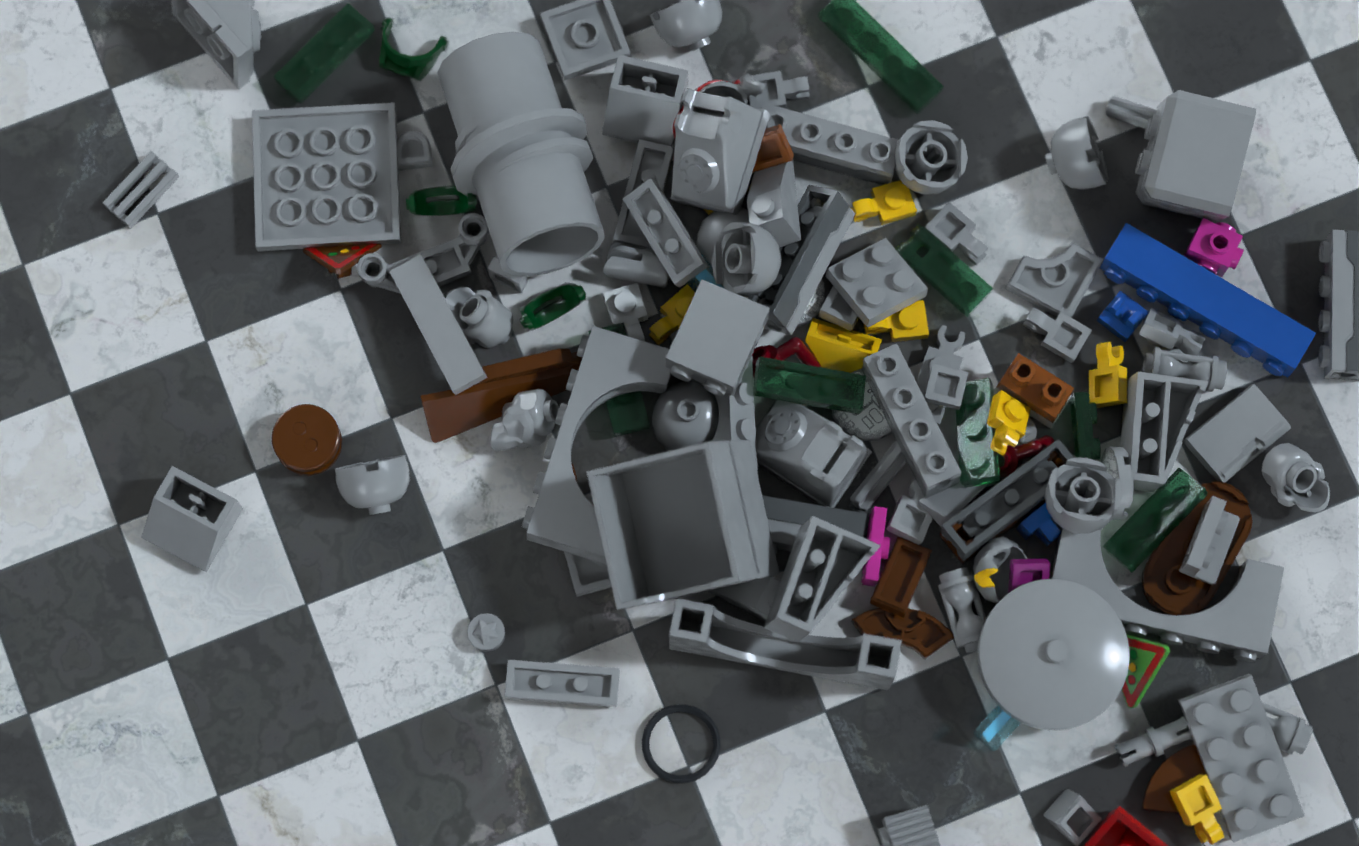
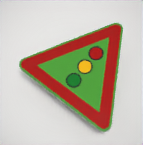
[1121,635,1170,709]

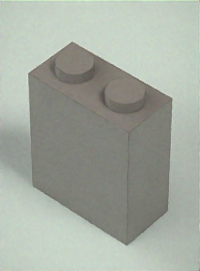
[666,279,770,396]

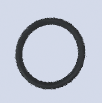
[642,704,721,783]

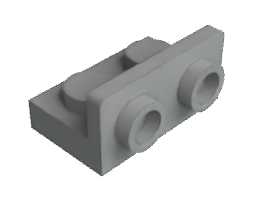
[1179,496,1240,585]

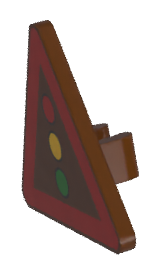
[303,244,382,279]

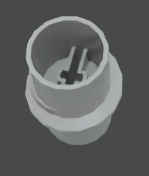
[437,32,605,276]

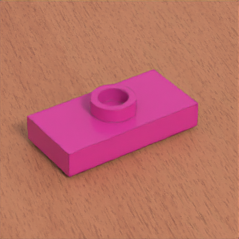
[861,506,890,587]

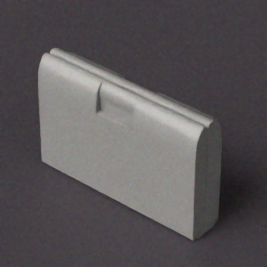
[1183,384,1291,483]

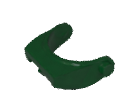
[379,17,449,81]
[406,186,477,216]
[519,282,586,331]

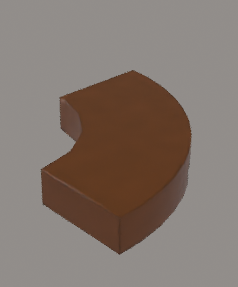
[851,608,954,660]
[1141,744,1206,814]

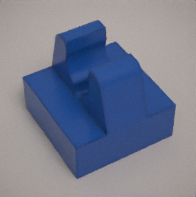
[1097,290,1149,342]
[1016,502,1061,546]

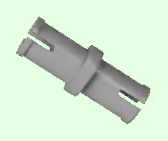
[1115,716,1193,767]

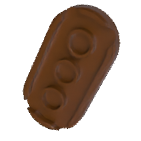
[1142,482,1253,616]

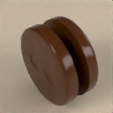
[272,404,342,476]

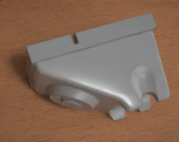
[171,0,261,89]
[670,88,770,215]
[756,392,872,508]

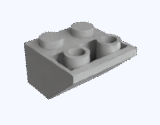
[602,55,688,147]
[141,466,243,572]

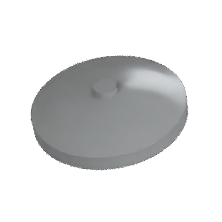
[977,579,1129,730]

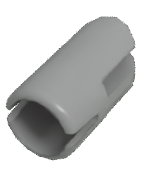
[603,242,670,287]

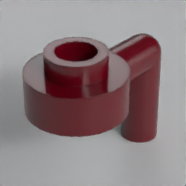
[752,337,821,382]
[983,435,1054,478]

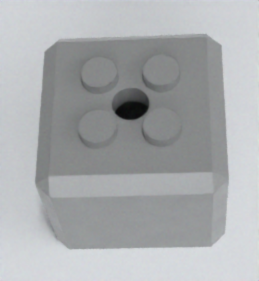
[1135,90,1256,222]

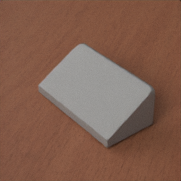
[918,455,998,527]

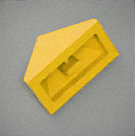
[805,318,882,381]

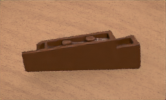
[420,348,582,443]

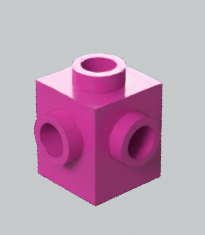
[1184,218,1244,277]

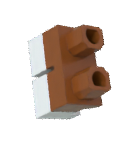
[993,353,1074,428]

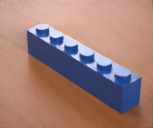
[1100,223,1316,378]

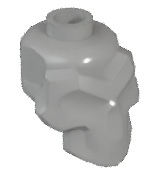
[444,287,514,348]
[491,389,559,451]
[1261,443,1330,512]

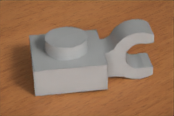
[749,71,810,109]
[924,202,988,265]
[1023,307,1092,363]

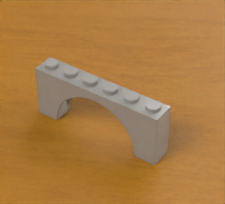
[522,326,671,564]
[1049,527,1284,662]
[669,598,902,691]

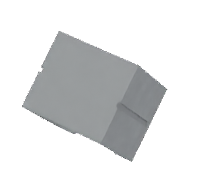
[587,440,780,610]

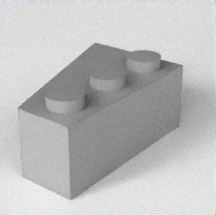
[1120,372,1209,492]
[764,516,881,642]

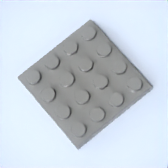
[252,103,401,251]

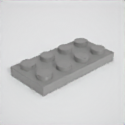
[1179,674,1304,842]

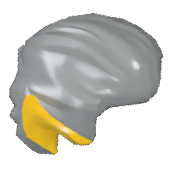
[973,537,1028,604]

